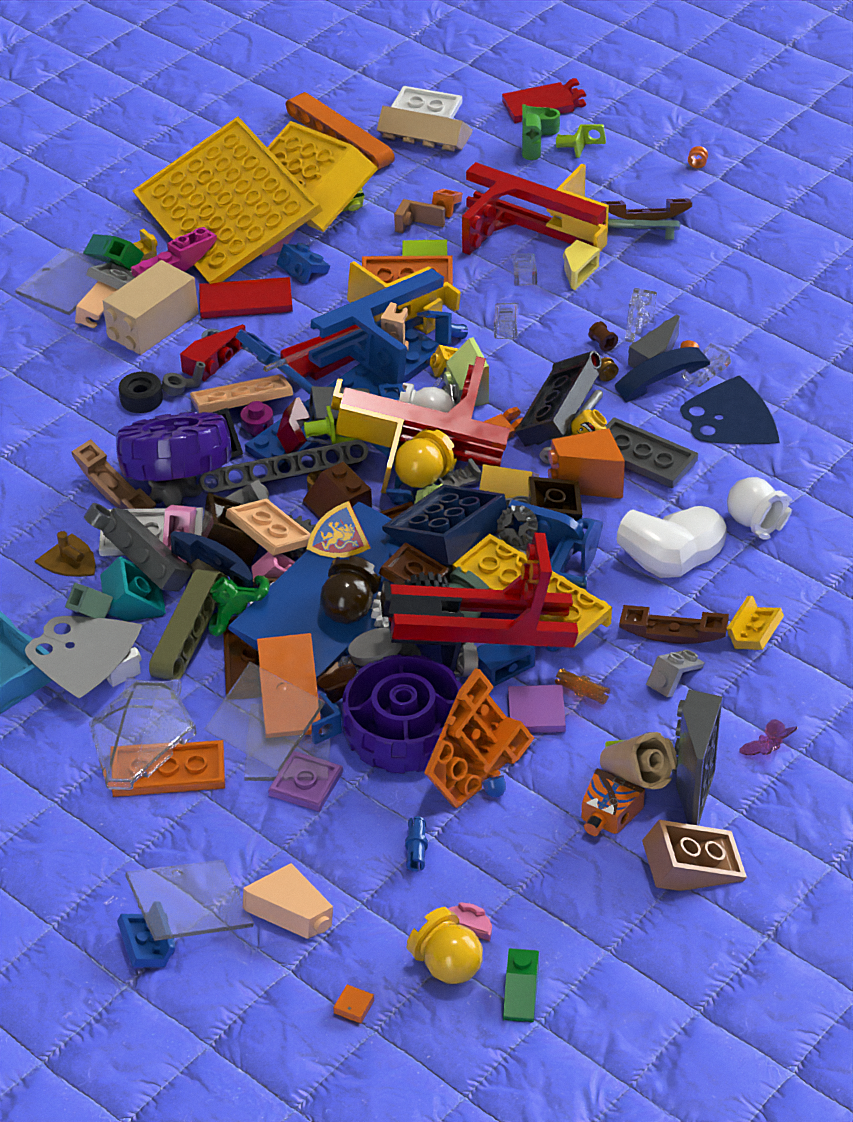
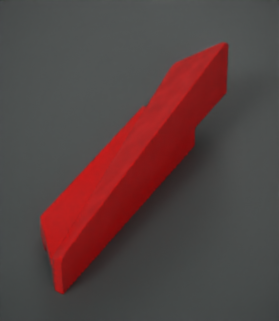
[280,325,361,381]

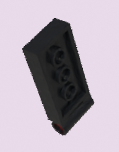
[515,350,601,447]

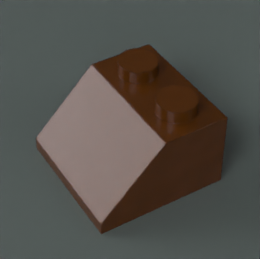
[303,461,372,520]

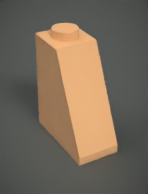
[242,863,333,939]

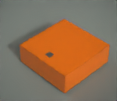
[333,984,374,1024]

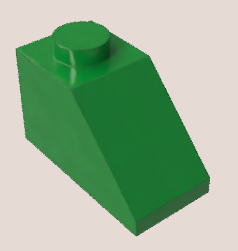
[503,948,539,1022]

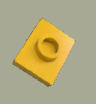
[415,298,442,334]

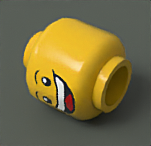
[570,409,607,436]

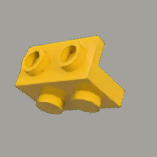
[727,596,784,650]

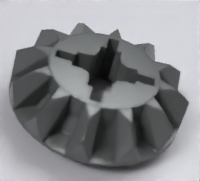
[497,505,538,547]

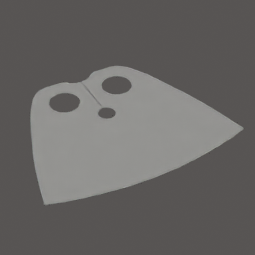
[25,616,142,699]

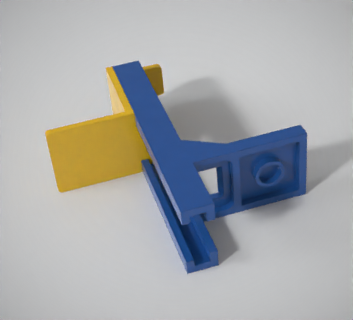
[308,261,461,386]

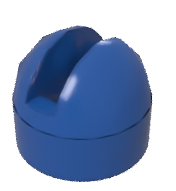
[482,775,506,797]

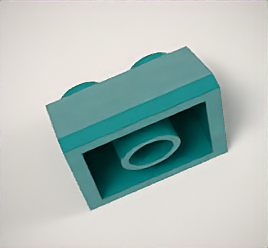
[100,556,166,621]

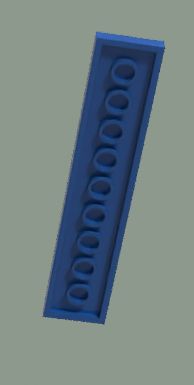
[245,328,441,472]

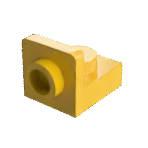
[133,229,158,262]
[430,345,458,377]

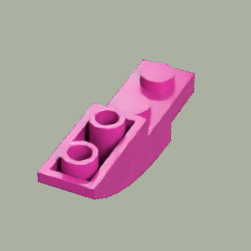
[131,227,217,277]

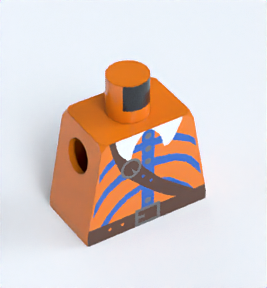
[581,768,645,836]

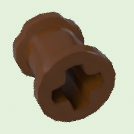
[588,321,618,351]

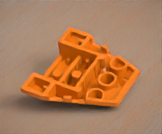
[424,668,534,808]

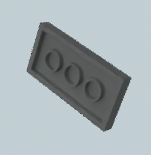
[606,417,698,488]

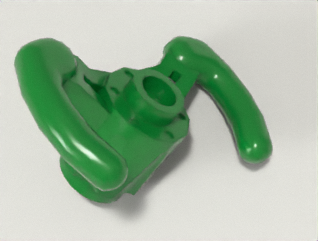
[208,575,270,637]

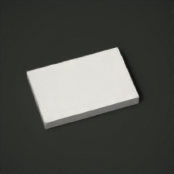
[391,86,462,119]

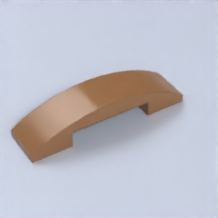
[71,439,156,509]

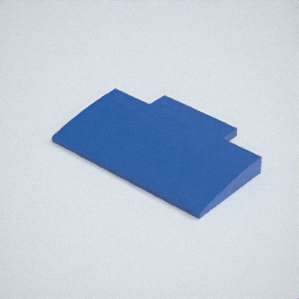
[228,502,403,685]

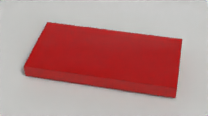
[199,277,293,318]

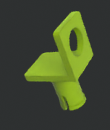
[556,124,606,158]
[303,406,358,445]

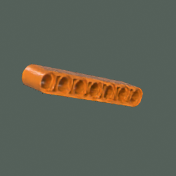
[285,92,395,171]

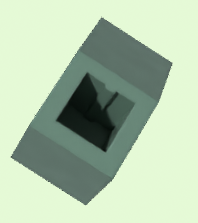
[65,582,113,619]

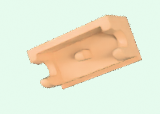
[75,281,118,328]
[381,302,409,350]

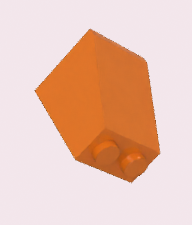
[548,428,625,498]

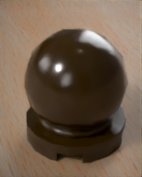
[320,555,382,625]

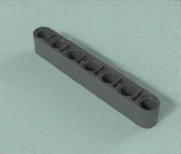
[198,440,368,494]

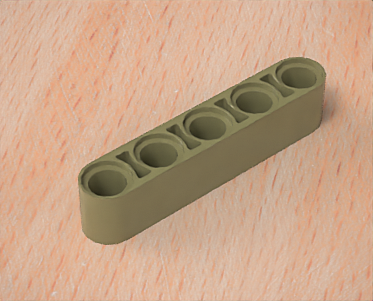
[149,569,225,681]

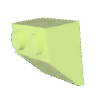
[444,337,489,407]

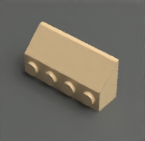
[377,105,473,152]

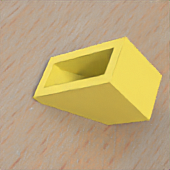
[563,240,600,290]

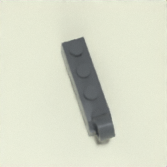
[84,503,193,591]

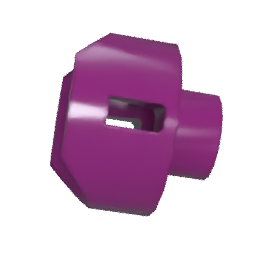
[241,401,274,437]

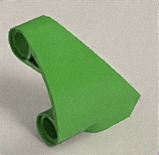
[522,104,560,160]

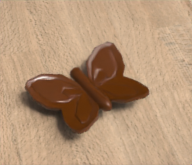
[317,664,356,703]

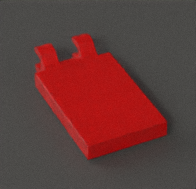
[502,78,586,123]

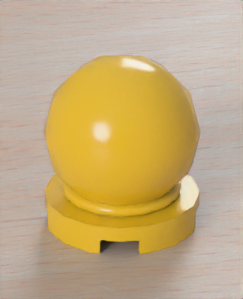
[394,429,457,488]
[406,907,483,984]

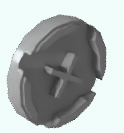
[348,628,402,666]

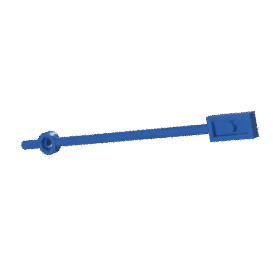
[235,329,436,486]

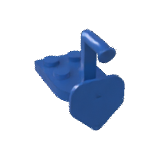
[508,499,603,590]

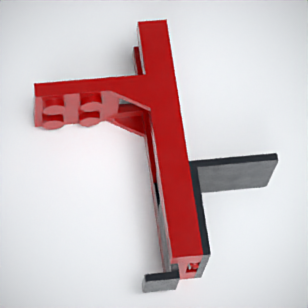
[380,533,579,672]

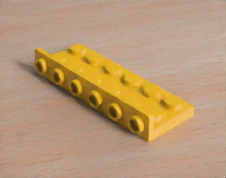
[452,534,612,646]

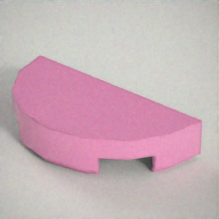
[448,902,492,941]

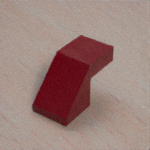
[277,397,311,454]

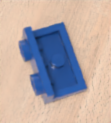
[276,243,330,284]
[117,903,176,967]

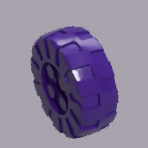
[116,412,231,481]
[341,654,462,774]

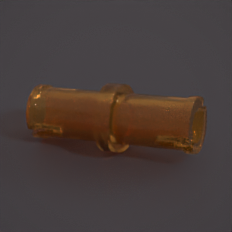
[555,668,610,704]

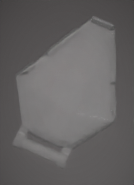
[89,677,197,790]

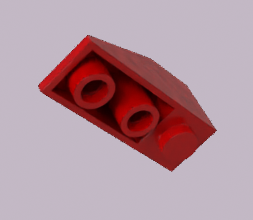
[180,324,246,382]

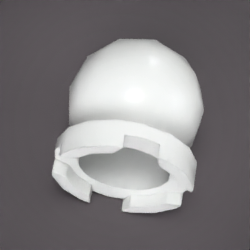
[399,383,455,413]
[727,477,792,540]

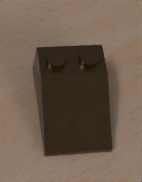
[201,493,259,565]

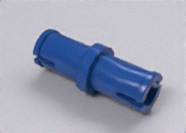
[405,816,428,872]

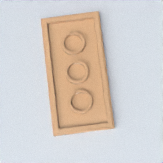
[190,374,293,413]

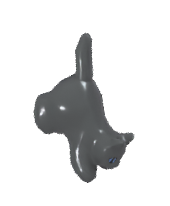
[148,476,202,508]

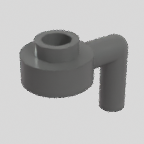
[161,361,205,396]

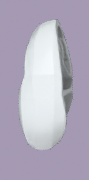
[617,506,727,578]

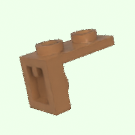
[394,199,445,233]

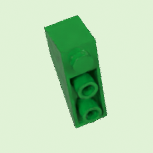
[83,234,144,271]

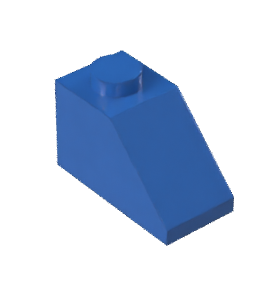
[477,644,535,687]

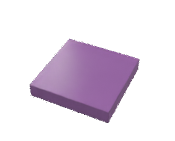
[508,685,566,733]
[268,751,343,812]

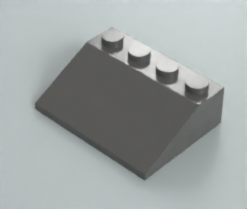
[672,689,722,826]

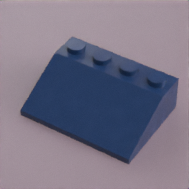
[382,484,507,566]

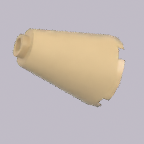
[600,732,677,790]

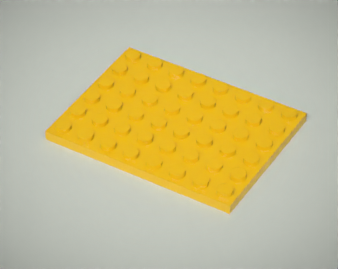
[132,116,323,284]

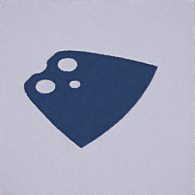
[680,375,780,444]

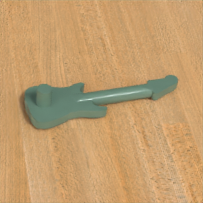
[608,219,681,240]

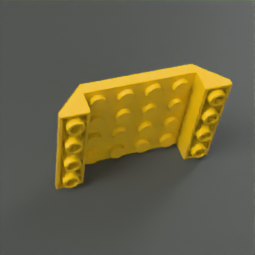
[267,121,378,232]

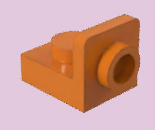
[432,189,463,217]

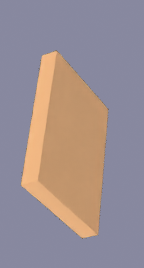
[225,498,311,556]

